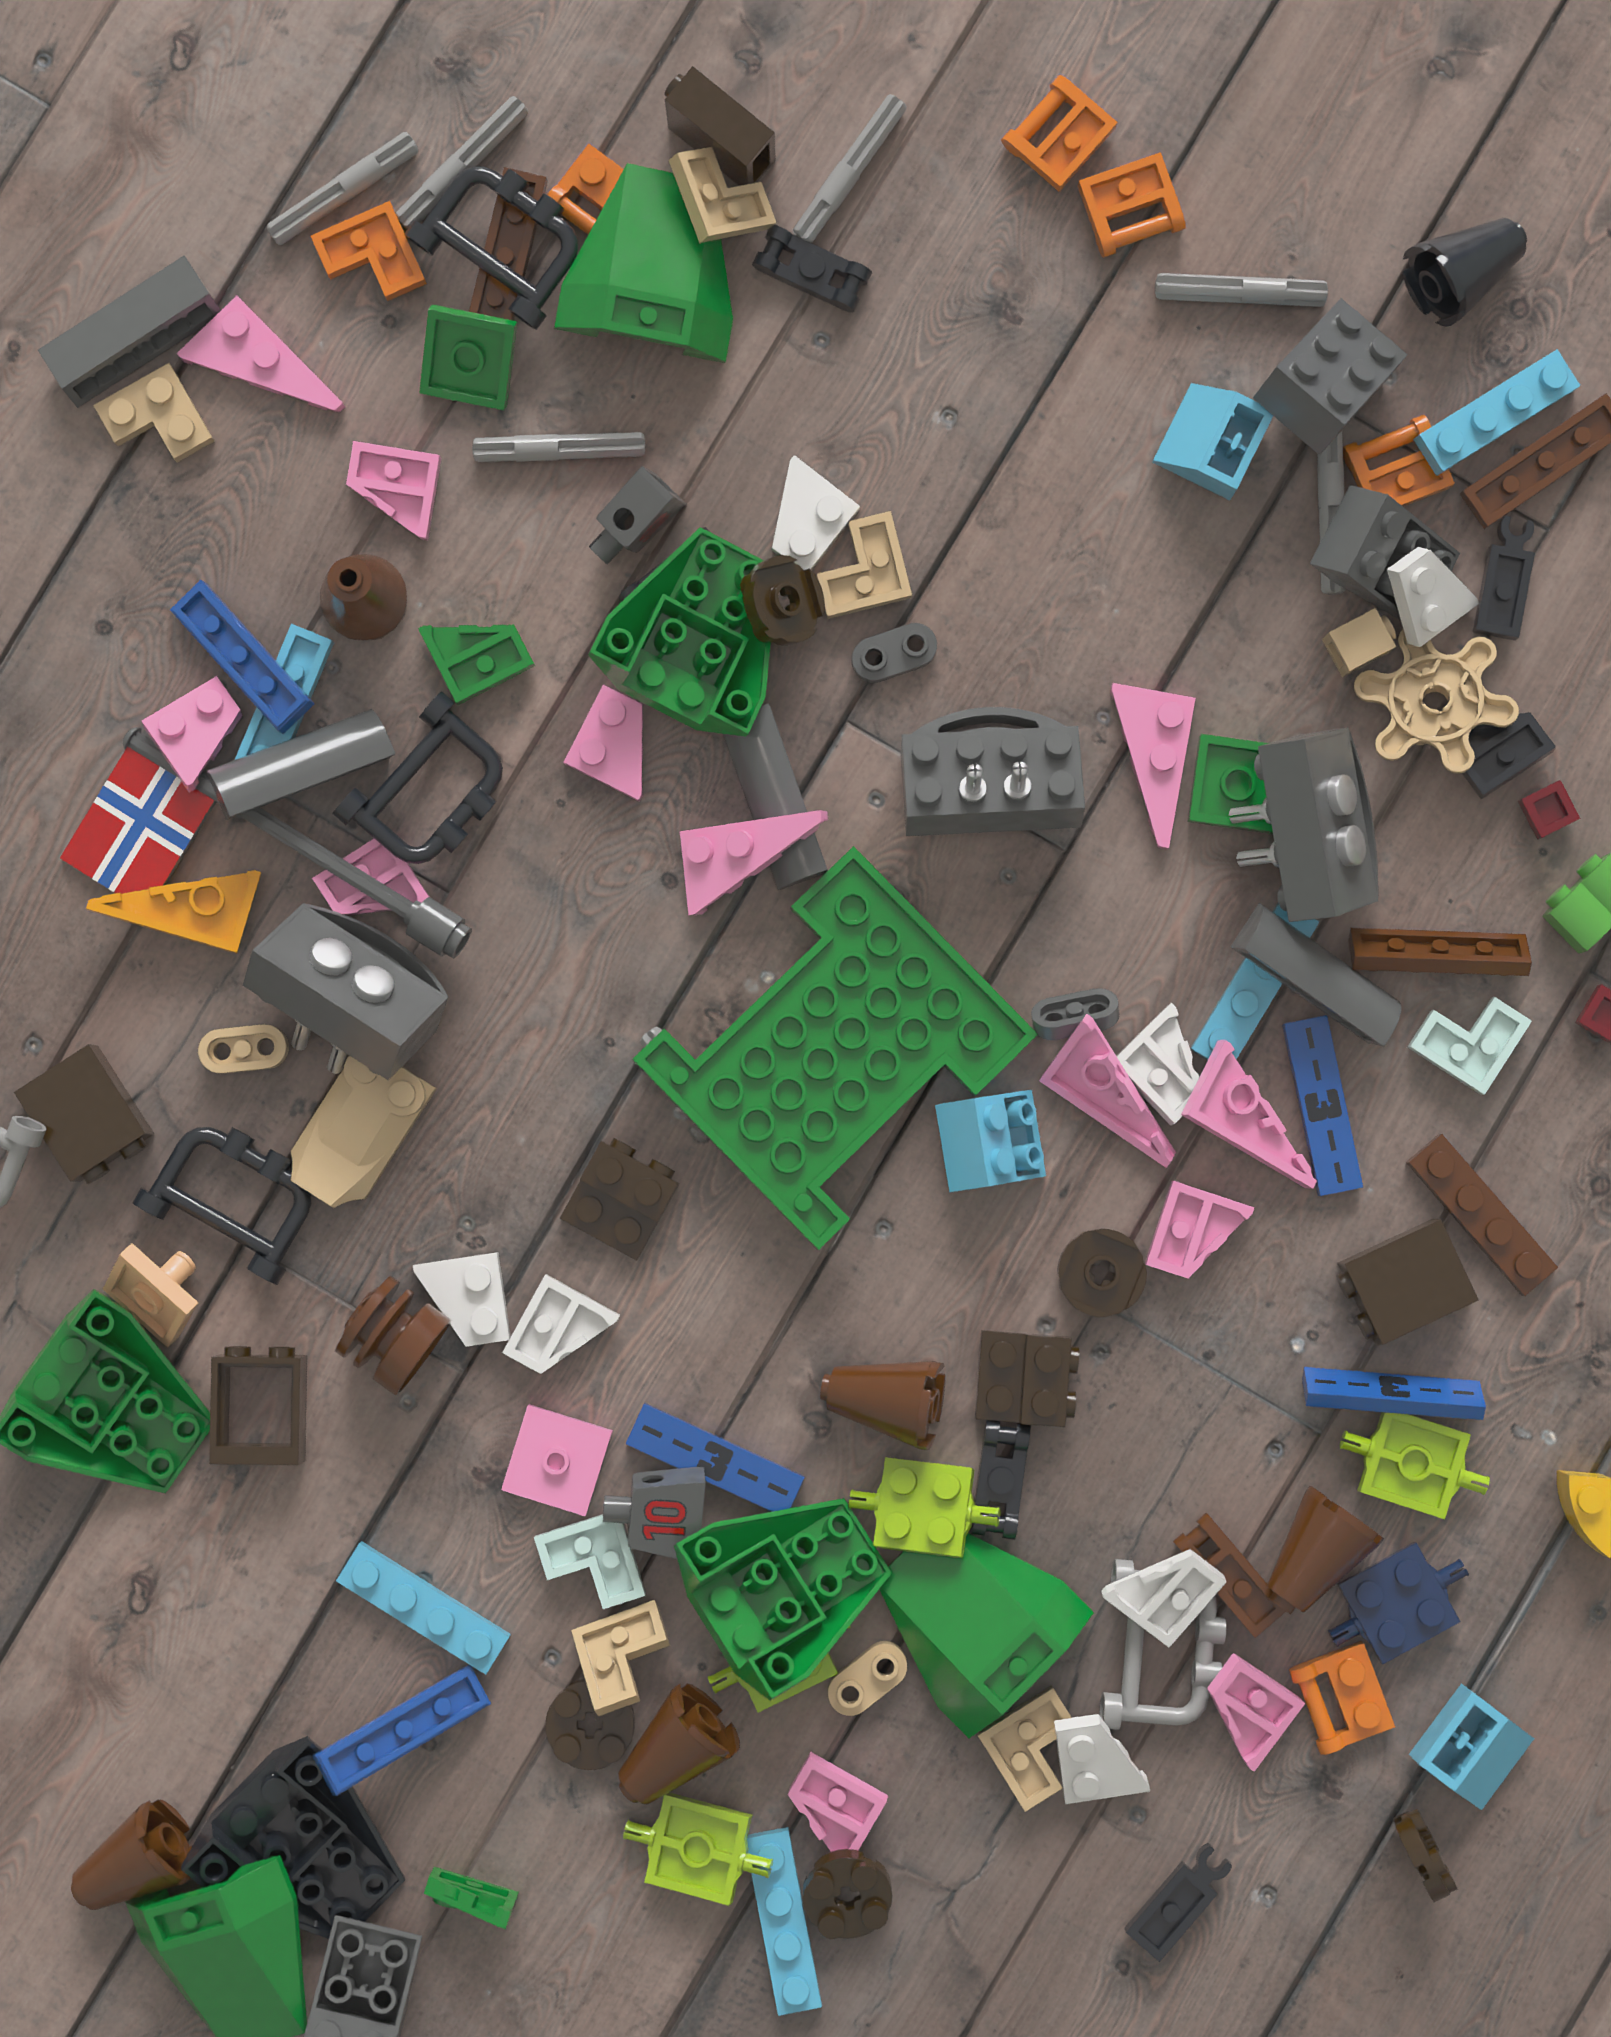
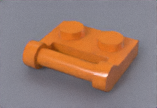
[1001,75,1118,191]
[547,143,624,234]
[1077,152,1186,258]
[1343,414,1455,507]
[1289,1641,1395,1755]

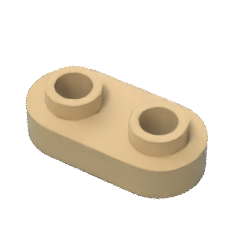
[198,1024,289,1074]
[828,1641,907,1716]

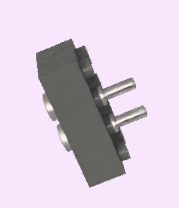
[901,707,1085,836]
[1229,727,1379,922]
[242,903,448,1081]

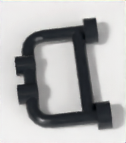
[404,166,578,330]
[332,691,503,864]
[132,1127,312,1285]

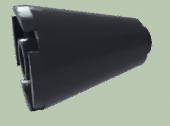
[1403,218,1527,327]

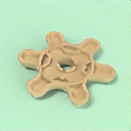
[1354,629,1519,774]

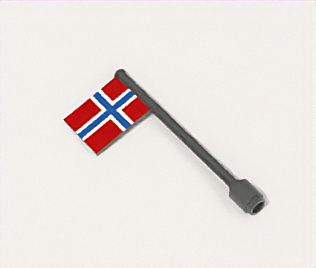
[60,727,472,959]

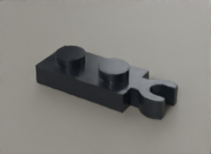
[1473,516,1535,640]
[1124,1843,1232,1962]

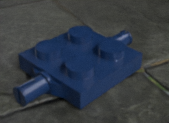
[1328,1542,1469,1664]

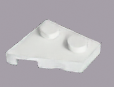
[772,455,860,571]
[1387,547,1479,647]
[1117,1003,1199,1126]
[413,1252,511,1347]
[502,1274,620,1374]
[1102,1549,1227,1647]
[1054,1714,1150,1804]

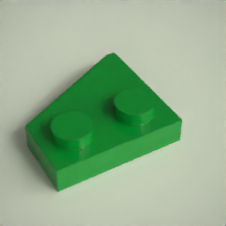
[418,625,535,705]
[424,1866,519,1929]

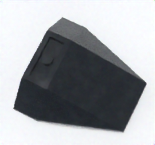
[181,1736,405,1939]

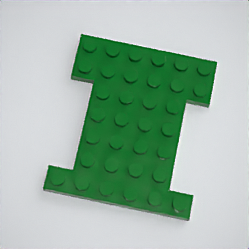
[632,846,1038,1251]

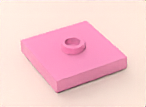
[501,1404,613,1516]

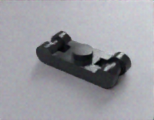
[752,225,872,312]
[971,1420,1031,1540]

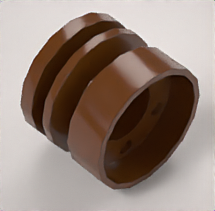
[335,1276,452,1396]

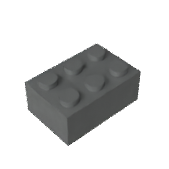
[1253,298,1408,455]

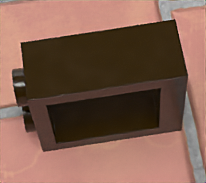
[209,1346,307,1465]

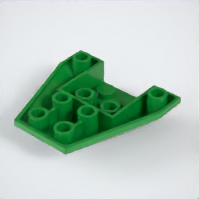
[554,163,733,363]
[588,527,771,737]
[0,1289,210,1494]
[674,1498,892,1701]
[879,1533,1094,1738]
[125,1855,307,2037]

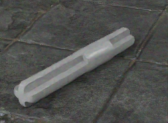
[792,94,907,243]
[396,96,528,230]
[267,132,418,245]
[1155,273,1328,307]
[1317,431,1346,595]
[472,432,645,462]

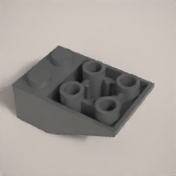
[1310,485,1460,620]
[304,1915,423,2037]

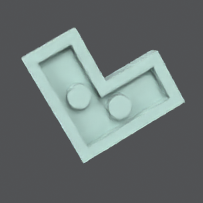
[1407,997,1532,1095]
[534,1514,646,1609]

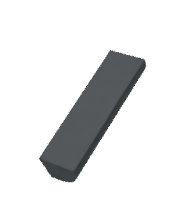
[38,255,221,408]
[723,704,828,891]
[206,709,395,820]
[1231,903,1401,1047]

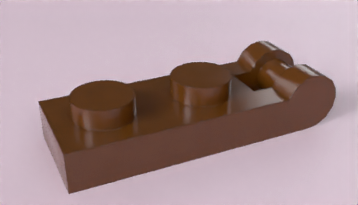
[1173,1513,1286,1638]

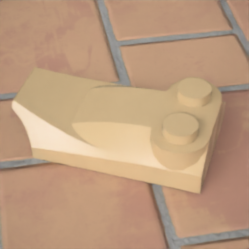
[291,1056,437,1208]

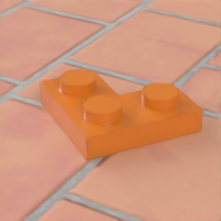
[311,201,427,301]

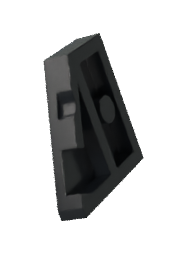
[1462,712,1556,800]

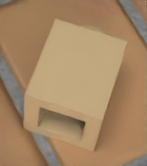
[1322,608,1396,678]

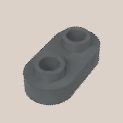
[852,623,937,683]
[1031,988,1120,1040]

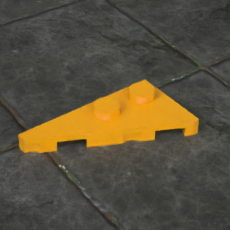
[86,870,261,954]

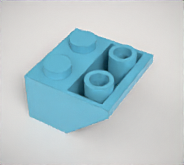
[1152,383,1273,500]
[935,1090,1046,1192]
[1409,1683,1534,1810]

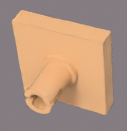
[103,1243,198,1348]

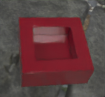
[1518,780,1581,840]
[1575,984,1611,1044]

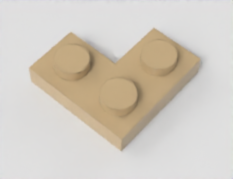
[669,147,777,243]
[93,363,215,462]
[817,511,912,619]
[571,1600,670,1716]
[977,1685,1072,1812]

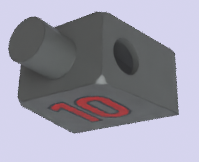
[589,466,687,564]
[603,1467,705,1559]

